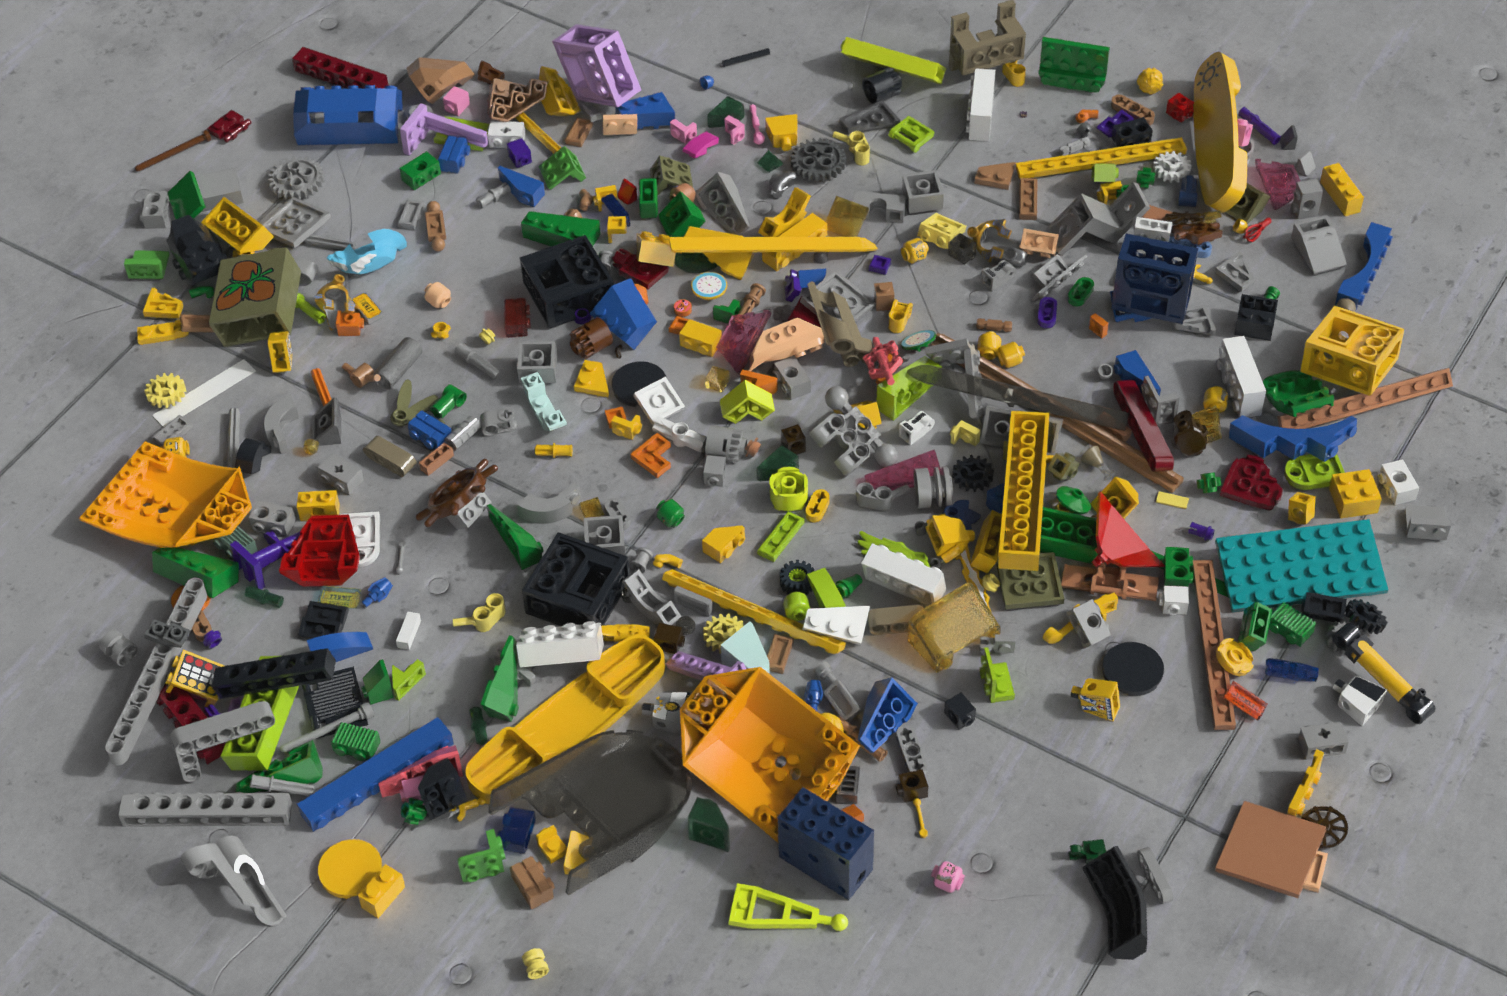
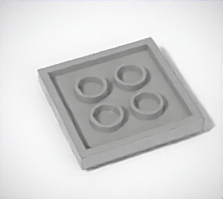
[261,197,331,248]
[800,271,876,322]

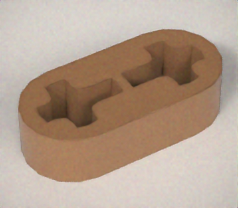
[191,610,212,642]

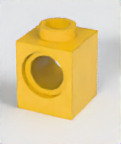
[1288,492,1316,525]

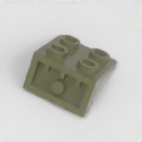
[650,155,693,195]

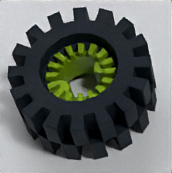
[780,560,814,595]

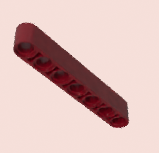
[1113,380,1174,472]

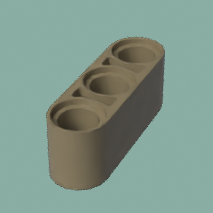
[363,436,417,477]
[868,605,927,635]

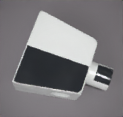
[1333,676,1387,726]

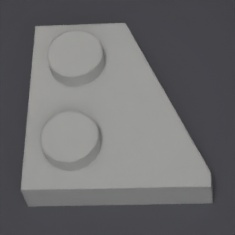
[1215,251,1255,292]
[1172,305,1216,335]

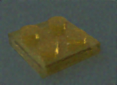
[825,196,869,237]

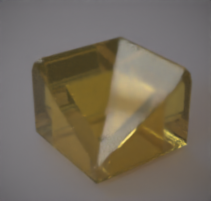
[705,366,730,392]

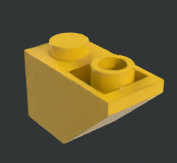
[702,525,745,563]

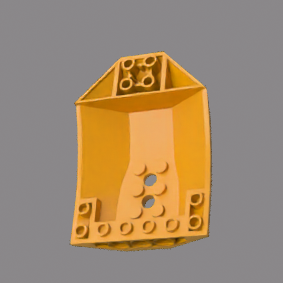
[79,441,252,548]
[680,667,860,843]

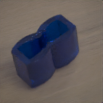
[497,807,536,854]

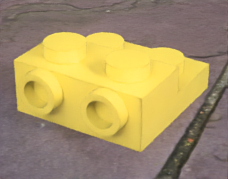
[917,213,967,249]

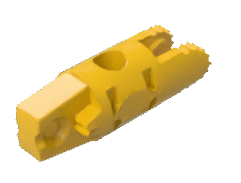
[601,624,650,642]

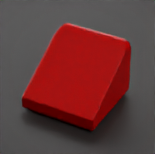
[617,179,637,205]

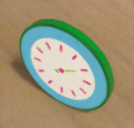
[901,330,936,352]

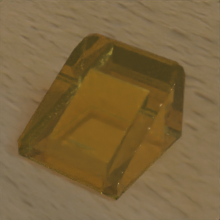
[579,497,604,518]

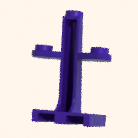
[230,530,301,591]

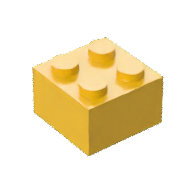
[1329,469,1382,519]

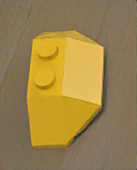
[539,66,581,117]

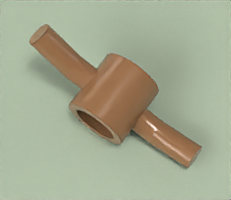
[342,363,381,388]

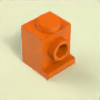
[336,311,364,336]

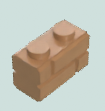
[510,856,555,909]

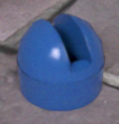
[700,75,714,90]

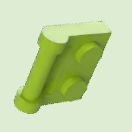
[888,116,934,153]

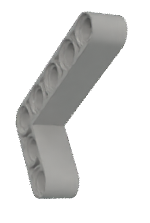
[171,701,275,782]

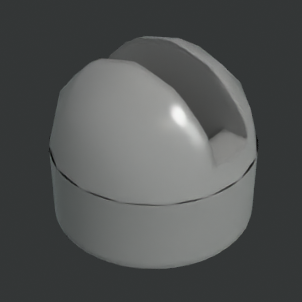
[1097,363,1113,379]

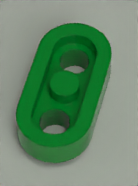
[1067,277,1094,307]

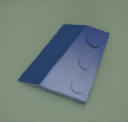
[590,278,657,350]

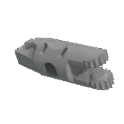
[489,647,536,686]

